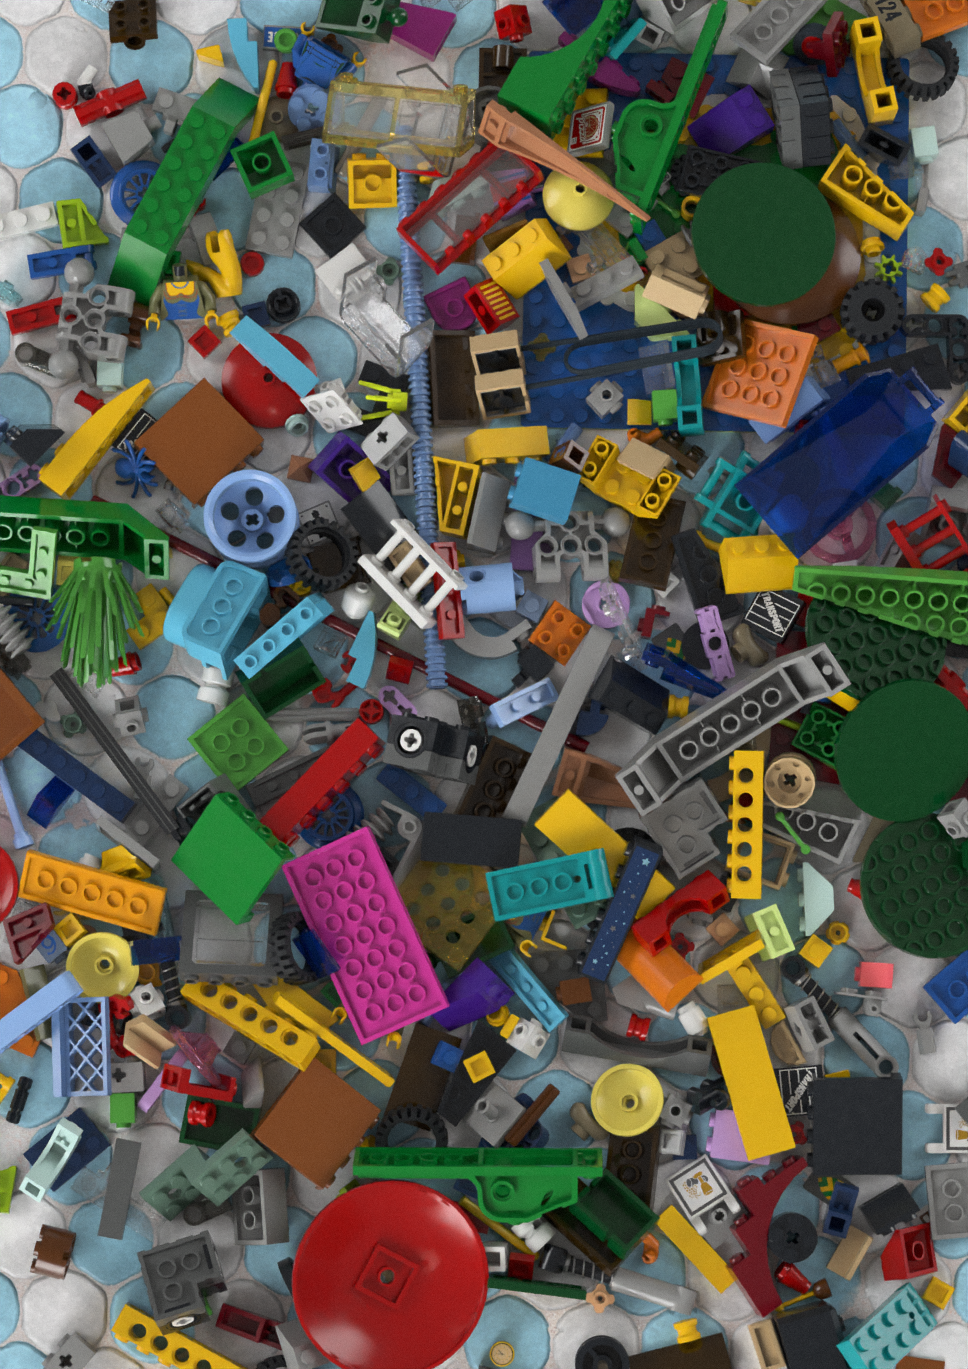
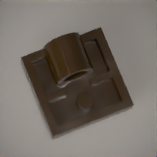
[108,0,158,50]
[479,44,527,88]
[697,309,747,368]
[655,430,709,480]

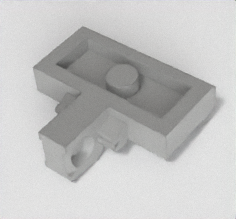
[152,87,197,137]

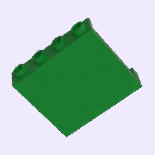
[171,792,295,925]

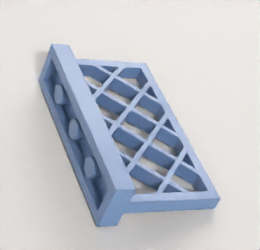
[51,996,112,1097]

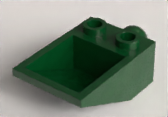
[315,0,408,44]
[426,904,515,979]

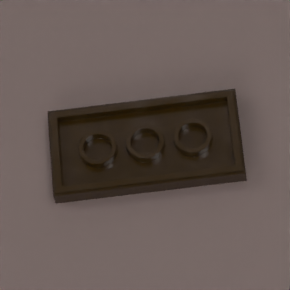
[618,498,686,592]

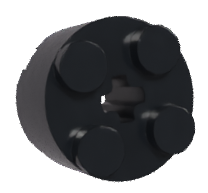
[767,1212,818,1263]

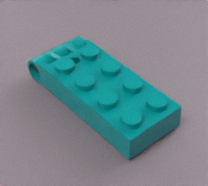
[485,848,614,922]
[836,1282,938,1369]

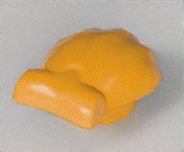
[137,956,162,987]

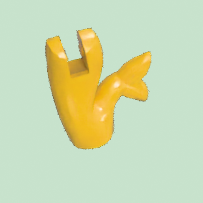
[186,229,243,298]

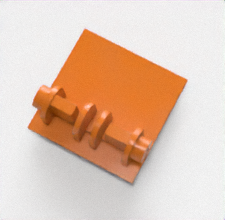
[528,600,591,666]

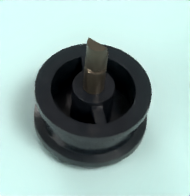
[575,1335,630,1369]

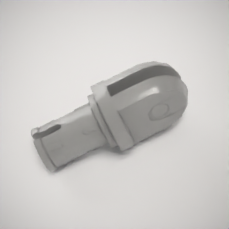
[302,720,354,745]

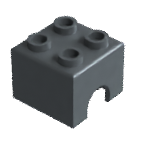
[176,773,253,822]

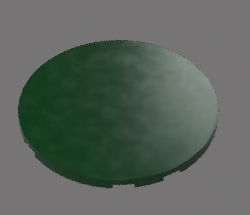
[691,163,836,307]
[805,597,947,701]
[834,678,968,822]
[859,813,968,959]

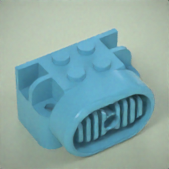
[163,561,272,680]

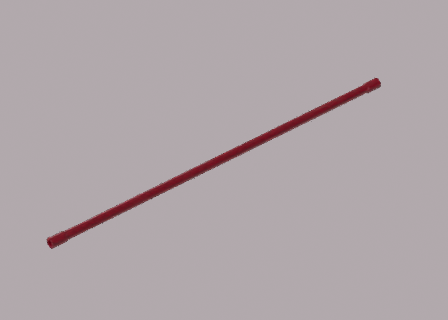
[91,495,590,753]

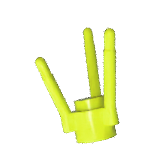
[358,380,407,421]

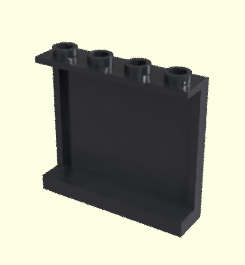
[807,1072,903,1175]

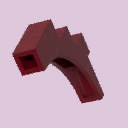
[725,1155,808,1318]

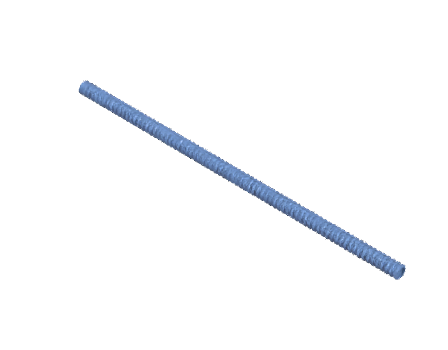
[393,126,448,690]

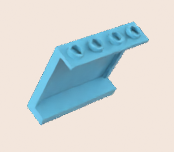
[233,592,335,679]

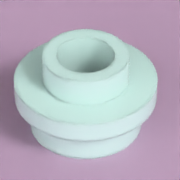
[285,414,309,437]

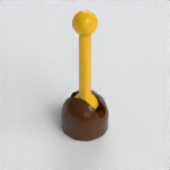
[775,1278,832,1312]

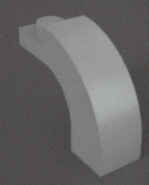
[451,615,532,660]

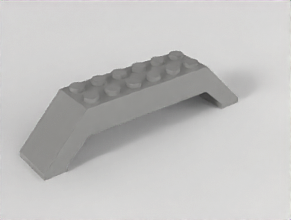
[615,642,851,817]

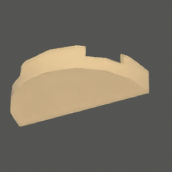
[770,1019,807,1065]

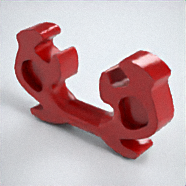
[312,650,358,708]
[98,994,135,1058]

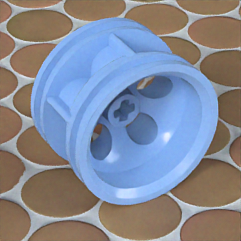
[204,470,300,569]

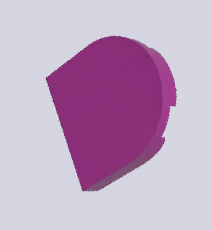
[424,276,477,330]

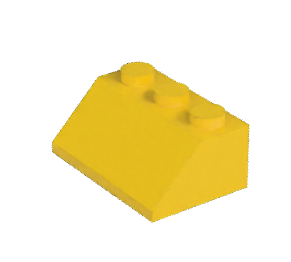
[481,218,572,300]
[718,533,799,594]

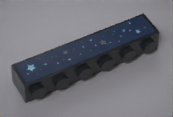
[575,836,663,985]

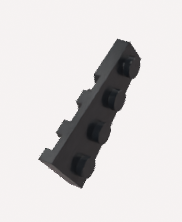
[845,343,952,395]
[670,528,746,627]
[437,1020,517,1127]

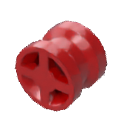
[52,82,78,110]
[359,699,384,724]
[626,1013,651,1042]
[187,1100,216,1127]

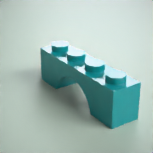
[671,334,705,437]

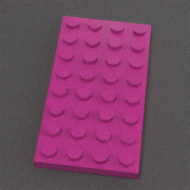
[282,826,450,1045]

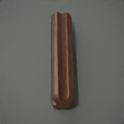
[504,1084,560,1147]

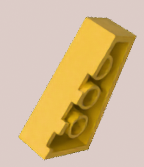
[817,143,914,241]

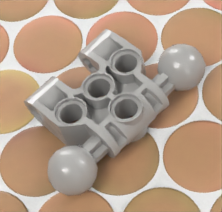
[48,258,136,380]
[505,507,631,583]

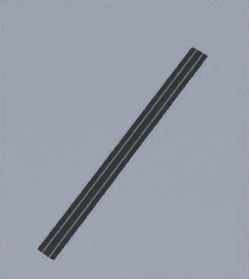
[50,667,179,836]

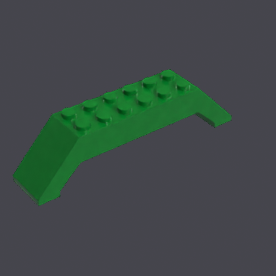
[108,77,259,306]
[0,495,170,580]

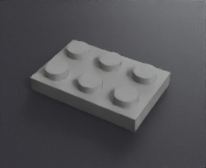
[924,1162,968,1240]

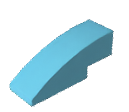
[227,18,260,94]
[346,611,378,689]

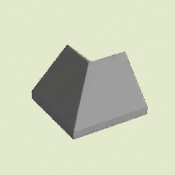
[726,47,789,101]

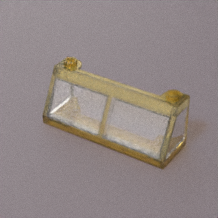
[322,72,476,158]

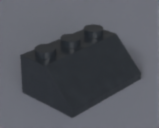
[3,424,65,467]
[588,655,670,735]

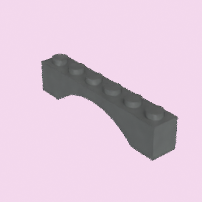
[562,1013,713,1077]

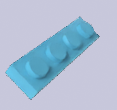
[489,948,569,1033]

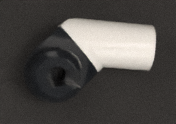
[77,64,98,100]

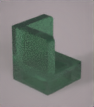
[864,476,904,513]

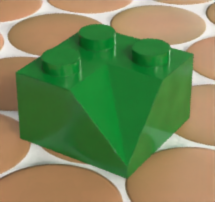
[230,131,295,200]

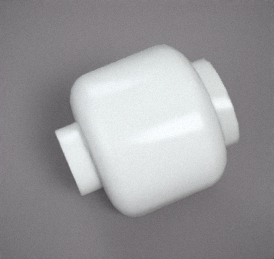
[341,582,375,619]

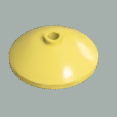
[542,161,614,231]
[66,932,140,1003]
[591,1064,664,1137]

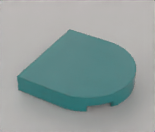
[605,18,647,60]

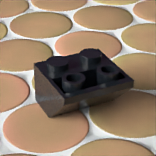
[858,1182,920,1236]

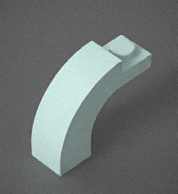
[19,1117,83,1203]

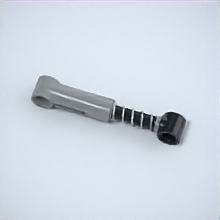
[780,956,899,1077]
[538,1243,698,1315]

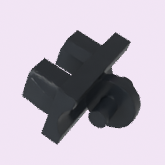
[686,1077,730,1115]

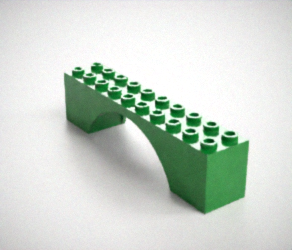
[497,0,633,140]

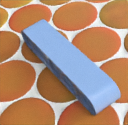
[0,970,84,1054]

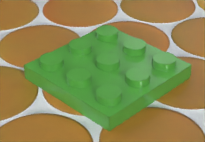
[187,693,289,791]

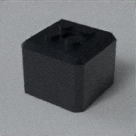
[772,1299,852,1369]

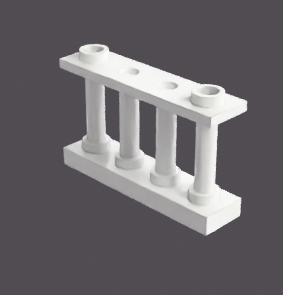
[357,519,468,629]

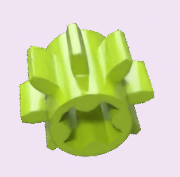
[874,255,903,285]

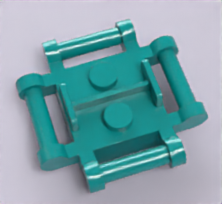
[693,450,785,538]

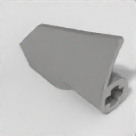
[612,975,679,1021]

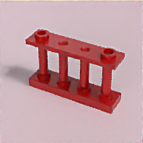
[886,494,968,572]

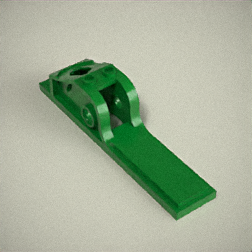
[611,0,728,235]
[353,1147,603,1225]

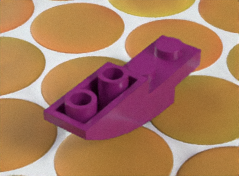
[558,31,641,98]

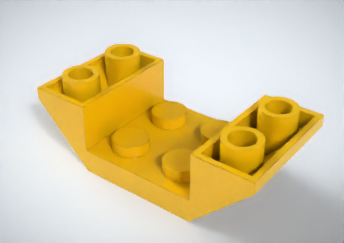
[578,435,682,519]

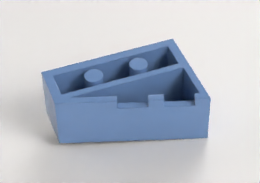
[748,376,831,444]

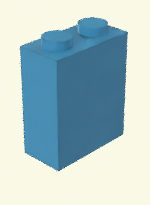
[507,457,581,525]

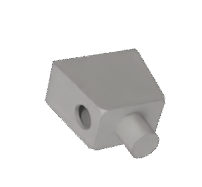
[101,111,162,166]

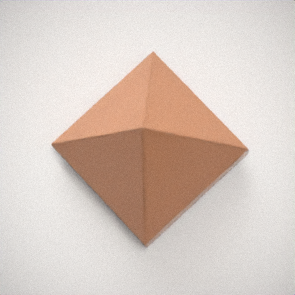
[287,455,314,483]

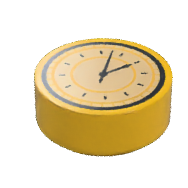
[490,1341,514,1367]

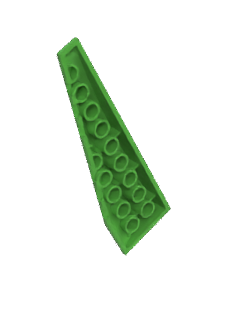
[792,566,968,646]

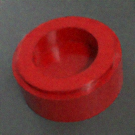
[240,251,265,277]

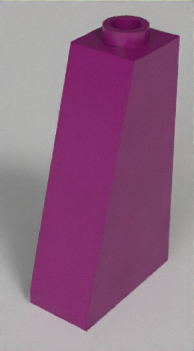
[390,1,457,62]

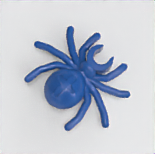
[111,439,158,499]

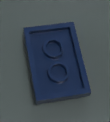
[23,1107,112,1192]

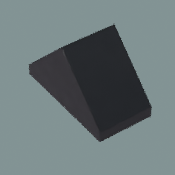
[857,123,911,167]

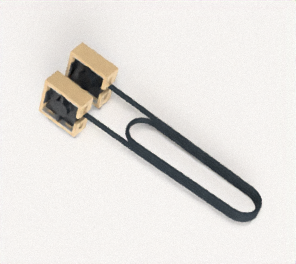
[469,318,723,420]

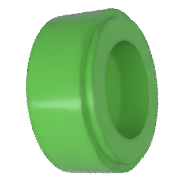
[274,28,297,54]

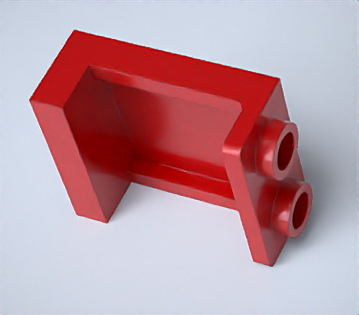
[160,1063,237,1102]

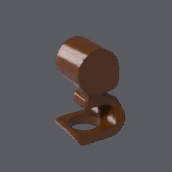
[120,301,150,350]
[259,585,301,629]

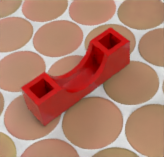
[631,870,730,957]

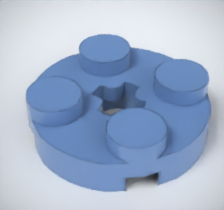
[288,84,336,132]

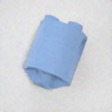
[459,562,524,615]

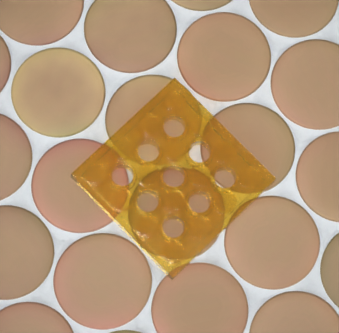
[398,860,495,972]

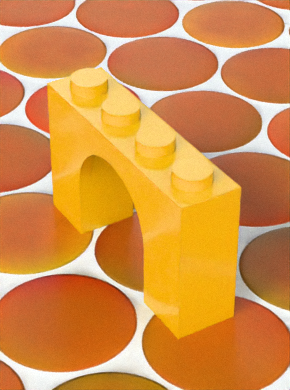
[849,16,898,127]

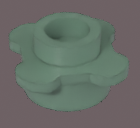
[376,257,404,286]
[60,711,87,738]

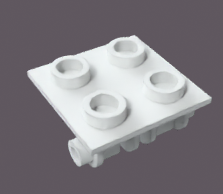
[315,242,381,309]
[300,381,363,434]

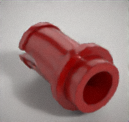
[74,390,106,416]

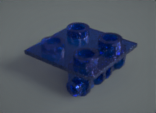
[542,0,603,35]

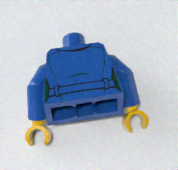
[292,22,367,90]

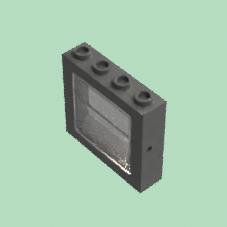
[178,890,284,988]

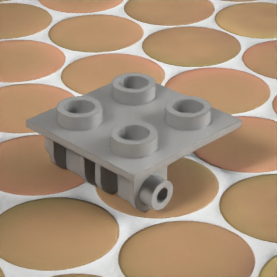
[834,987,888,1016]

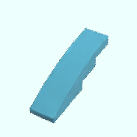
[229,315,320,398]

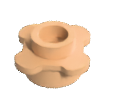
[586,1283,615,1313]

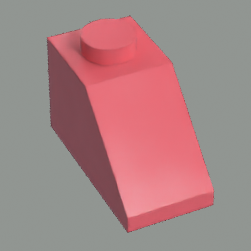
[854,962,894,989]

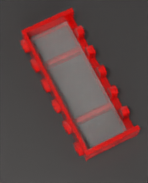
[396,141,544,275]

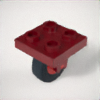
[793,11,851,77]

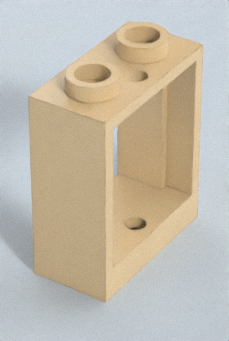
[642,263,711,319]
[723,824,798,891]

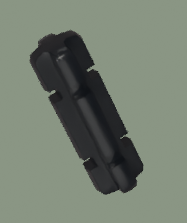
[6,1076,33,1124]

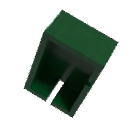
[234,637,326,720]
[179,1095,262,1150]
[569,1167,660,1261]

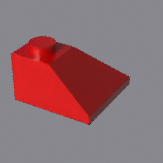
[880,1222,938,1281]

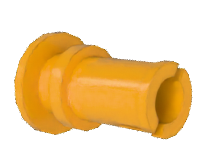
[831,341,870,374]

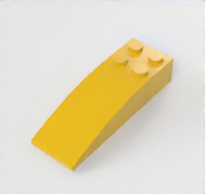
[38,378,155,500]

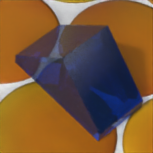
[27,776,75,829]

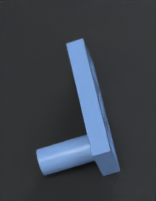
[485,677,559,729]

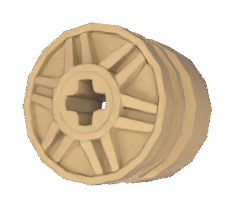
[763,752,816,808]

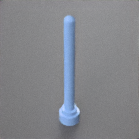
[0,760,34,850]

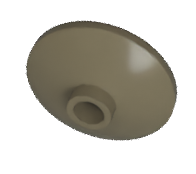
[253,96,298,143]

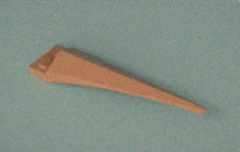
[478,99,651,222]
[551,747,746,824]

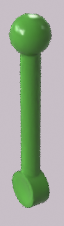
[656,197,681,218]
[775,812,810,854]

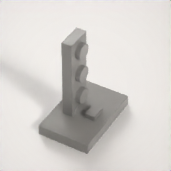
[539,255,644,340]
[96,774,189,874]

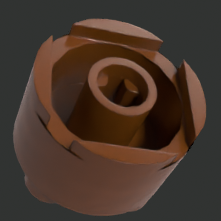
[30,1224,76,1280]

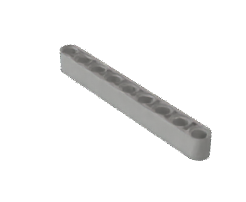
[503,624,615,827]

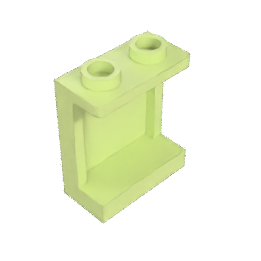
[744,904,795,962]

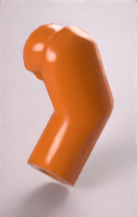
[627,427,663,446]
[642,1233,660,1264]

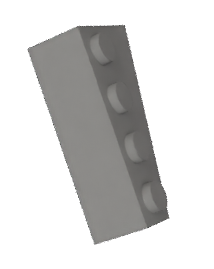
[750,801,861,865]

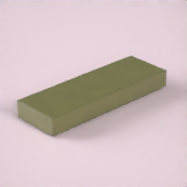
[19,964,52,1041]

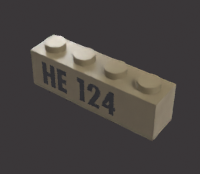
[859,0,923,59]

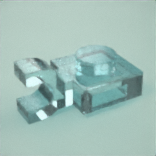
[0,280,23,307]

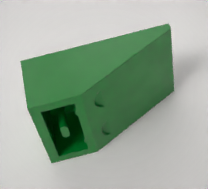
[791,702,845,771]

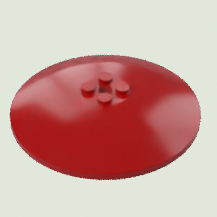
[292,1180,489,1369]

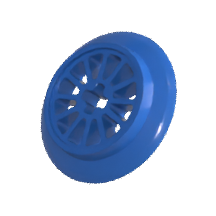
[110,160,161,225]
[4,587,71,653]
[300,787,364,849]

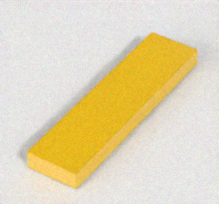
[657,1204,734,1294]

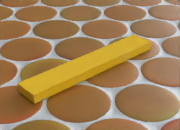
[272,990,395,1087]

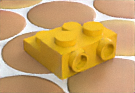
[347,152,397,209]

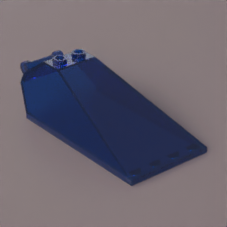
[734,366,945,559]

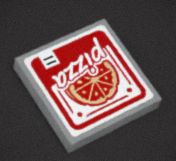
[567,101,614,157]

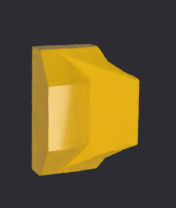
[100,845,152,881]

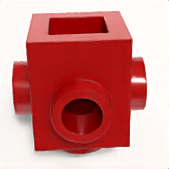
[493,4,532,43]

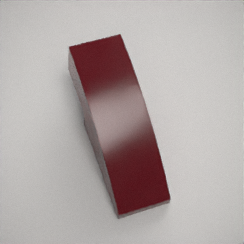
[215,1303,283,1351]

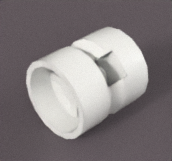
[196,667,235,707]
[510,1217,557,1254]

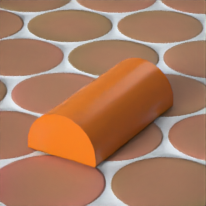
[616,918,704,1012]

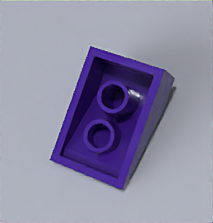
[687,85,775,155]
[308,431,391,503]
[431,957,514,1032]

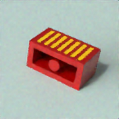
[463,277,520,334]

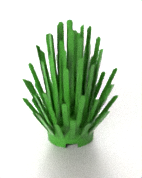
[45,556,144,689]

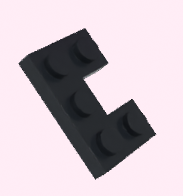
[345,360,410,437]

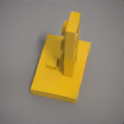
[698,929,786,1029]

